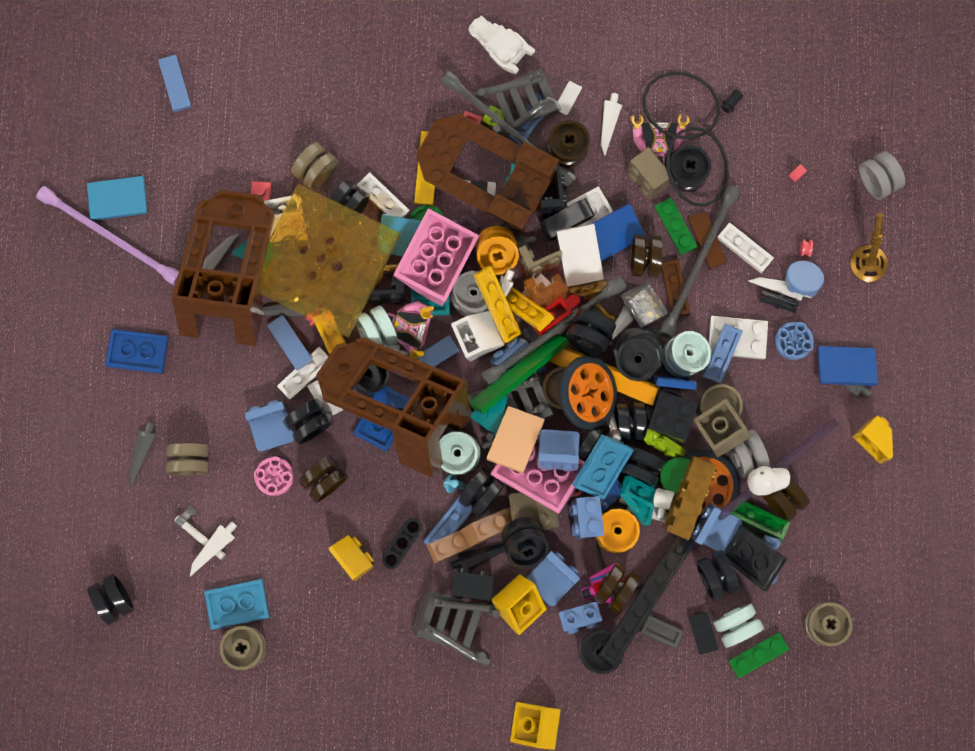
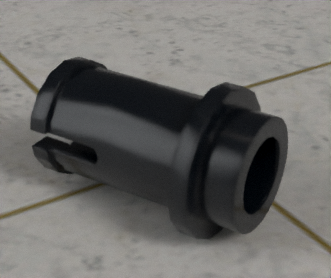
[721,89,743,113]

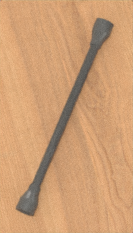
[441,71,577,188]
[658,185,741,338]
[481,276,627,386]

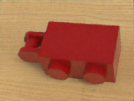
[530,294,580,337]

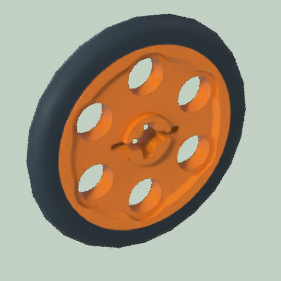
[559,356,617,430]
[673,449,741,522]

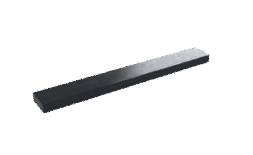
[597,535,696,668]

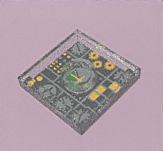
[621,282,668,328]

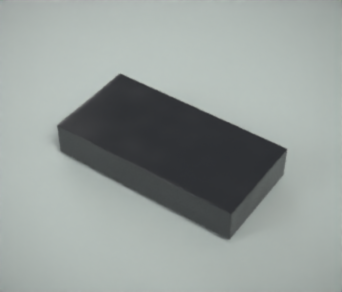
[688,611,719,655]

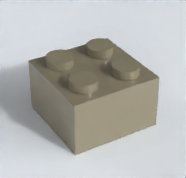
[627,147,670,200]
[693,398,751,458]

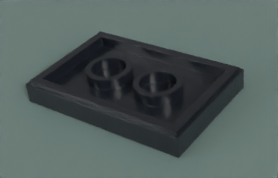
[724,525,787,591]

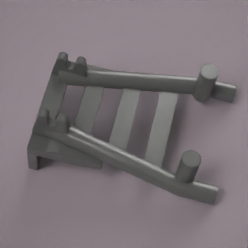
[473,68,561,137]
[468,372,557,449]
[412,590,500,666]

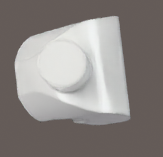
[654,489,675,519]

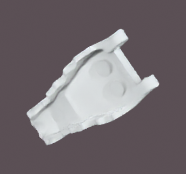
[468,16,535,74]

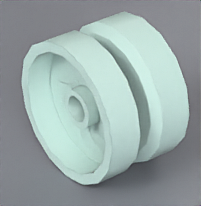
[355,306,398,347]
[663,331,711,378]
[439,432,481,475]
[713,603,765,648]

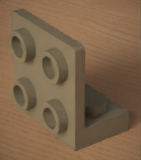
[518,245,563,278]
[509,493,559,531]

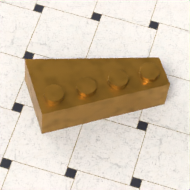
[662,456,717,540]

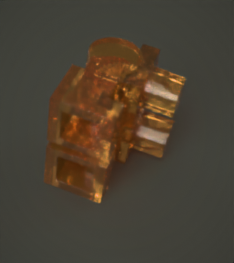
[524,274,569,309]

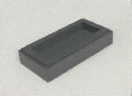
[640,615,684,649]

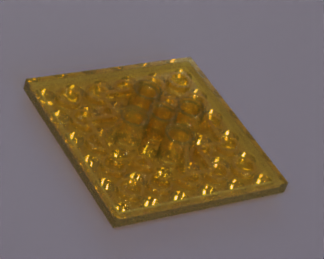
[259,184,401,338]

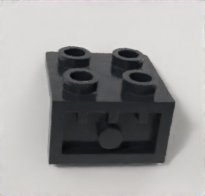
[537,170,567,218]
[365,270,406,306]

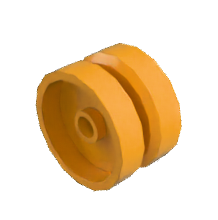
[476,226,519,275]
[595,509,640,554]

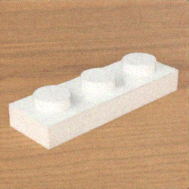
[356,172,410,218]
[717,223,774,273]
[277,347,329,401]

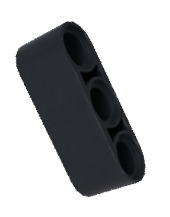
[540,198,595,241]
[382,518,422,569]

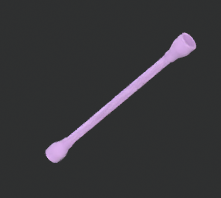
[36,186,179,286]

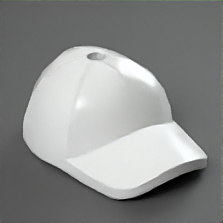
[747,466,790,495]

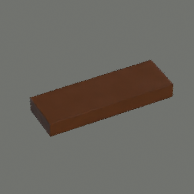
[688,211,727,270]
[661,259,691,317]

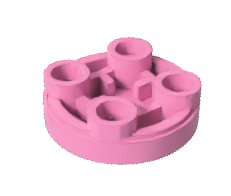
[254,456,294,496]

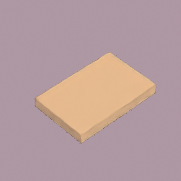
[487,406,545,473]

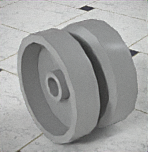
[859,151,905,200]
[451,271,488,317]
[728,429,770,478]

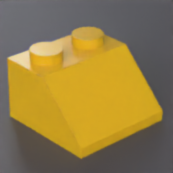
[852,415,893,464]
[328,535,374,581]
[492,574,547,635]
[510,702,561,750]

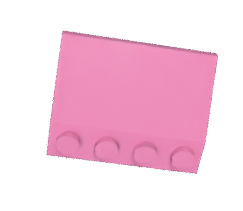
[393,209,479,306]
[491,436,585,514]

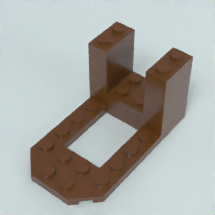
[417,113,559,233]
[172,190,275,346]
[316,337,471,478]

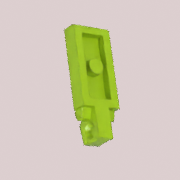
[644,429,685,458]

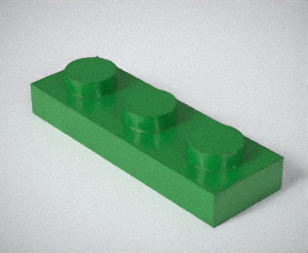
[654,198,698,256]
[729,498,790,542]
[728,632,790,679]

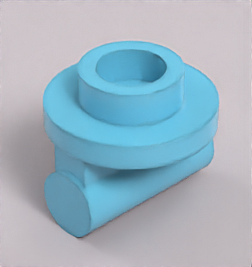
[444,474,466,493]

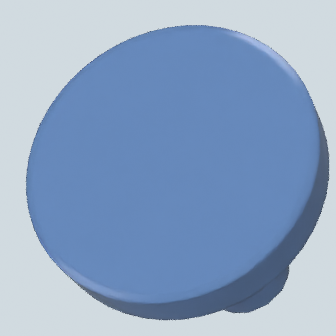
[785,261,824,297]
[774,322,814,360]

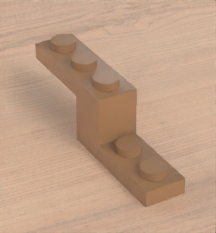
[426,507,512,563]

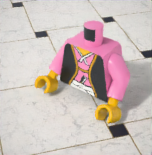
[630,114,689,165]
[387,301,434,361]

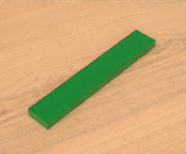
[470,333,569,414]

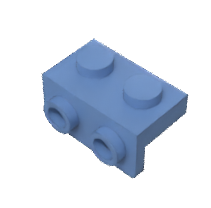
[559,602,602,635]

